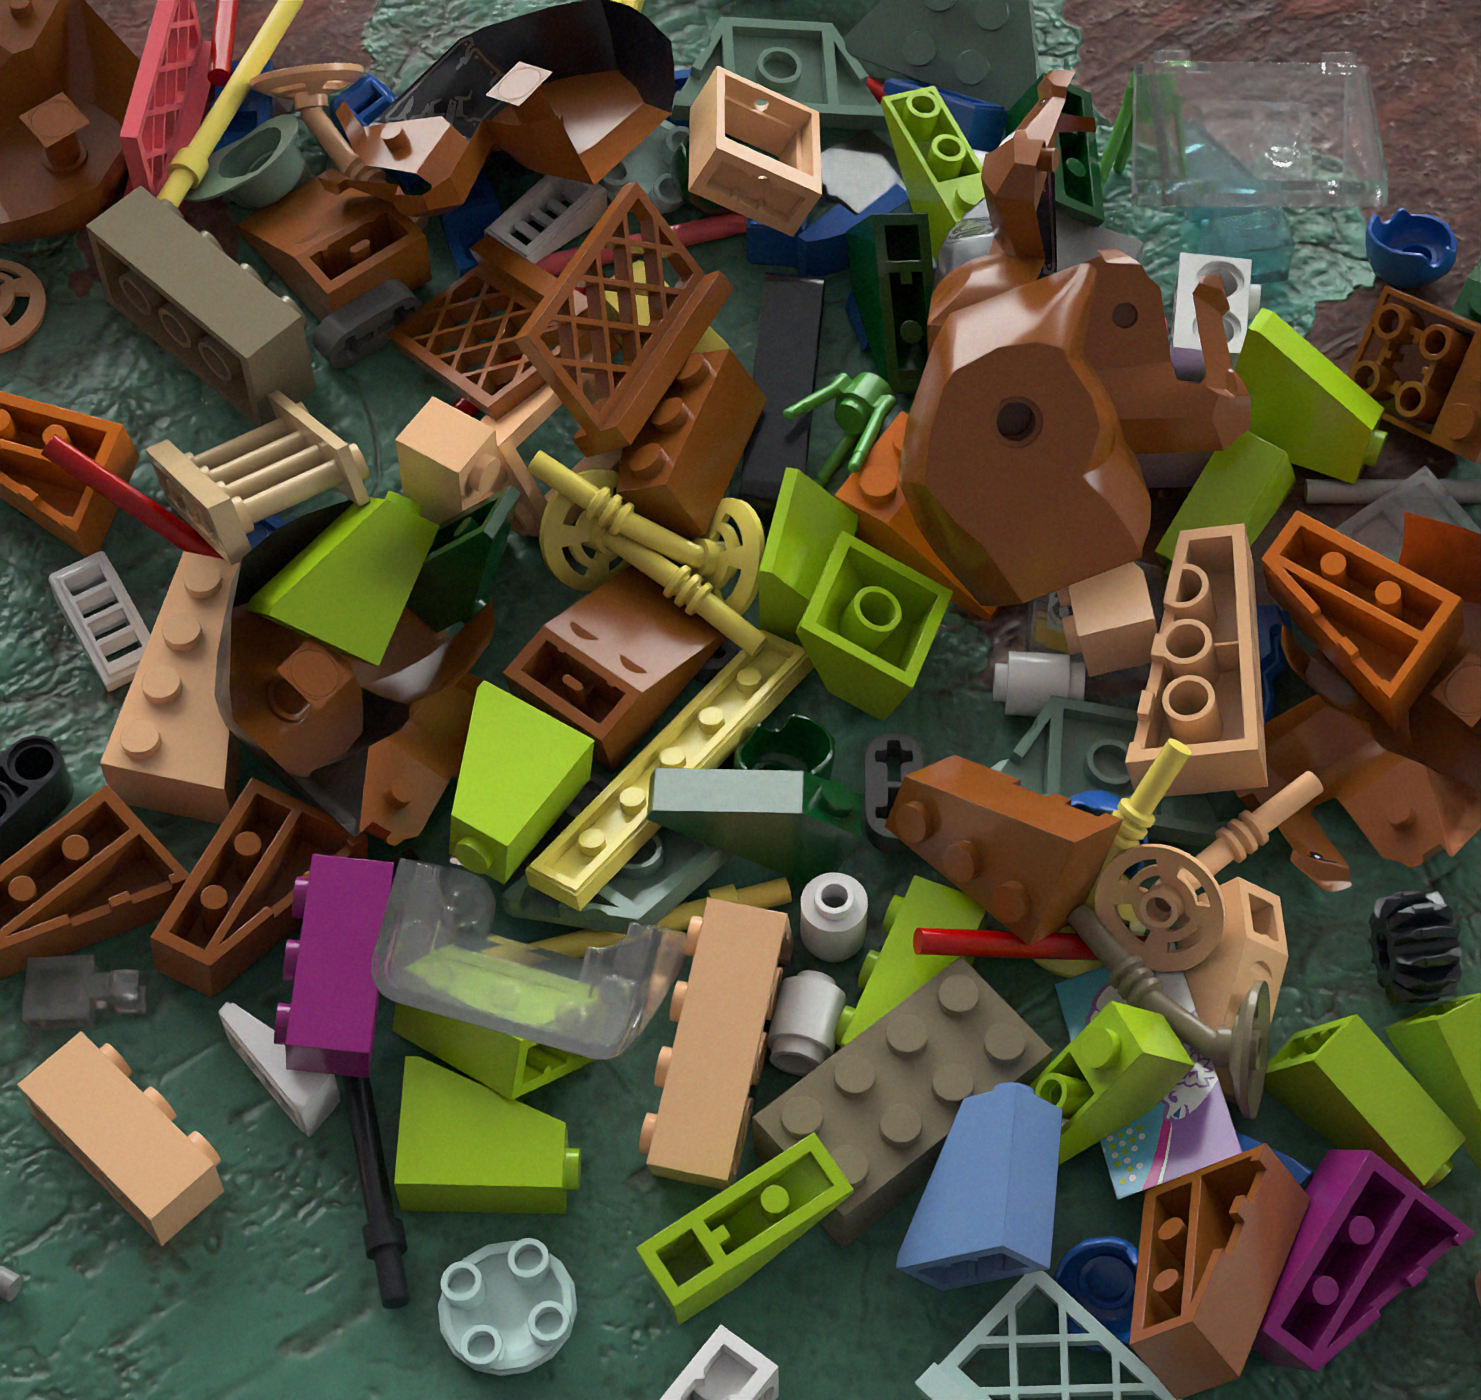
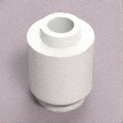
[993,651,1085,716]
[800,872,868,962]
[767,970,846,1076]

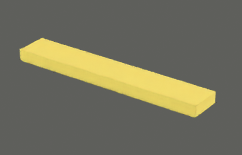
[525,629,814,911]

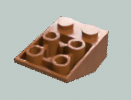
[236,168,432,322]
[1347,285,1481,464]
[503,565,727,773]

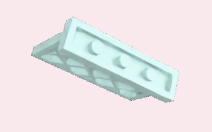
[915,1271,1183,1400]

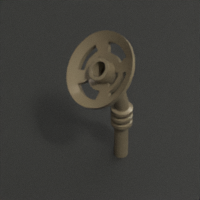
[1067,904,1270,1119]

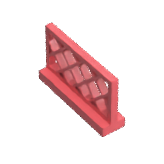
[119,0,215,216]

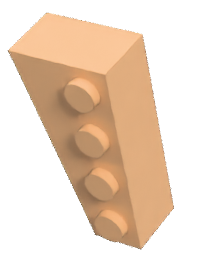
[1125,523,1268,797]
[100,551,241,825]
[639,897,795,1190]

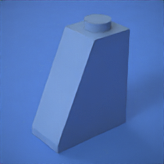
[896,1082,1062,1291]

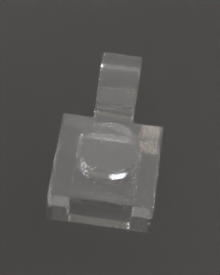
[22,955,148,1030]

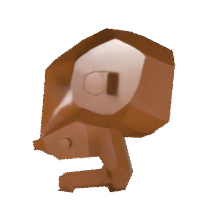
[0,0,141,245]
[897,249,1251,607]

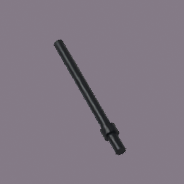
[342,1075,410,1309]

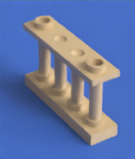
[145,390,370,565]

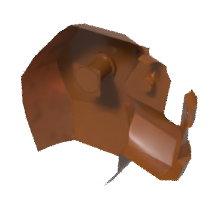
[1234,511,1481,892]

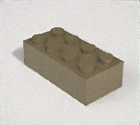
[86,185,316,427]
[753,956,1053,1249]

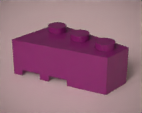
[274,854,394,1078]
[1252,1149,1475,1372]

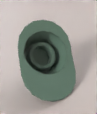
[184,114,311,209]

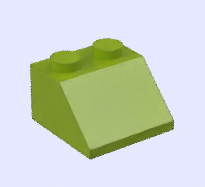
[759,467,868,647]
[796,531,953,722]

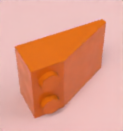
[834,411,1002,623]

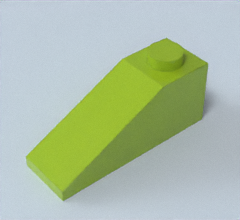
[636,1132,854,1325]

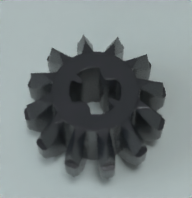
[1368,890,1464,1004]

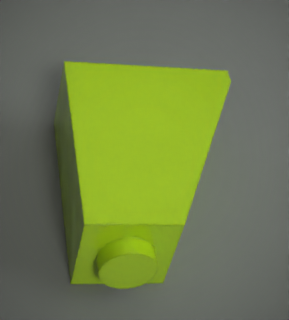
[1235,308,1388,484]
[1155,431,1297,579]
[246,491,440,666]
[449,680,594,885]
[392,953,611,1100]
[1384,993,1481,1172]
[1264,1014,1467,1190]
[394,1056,581,1214]

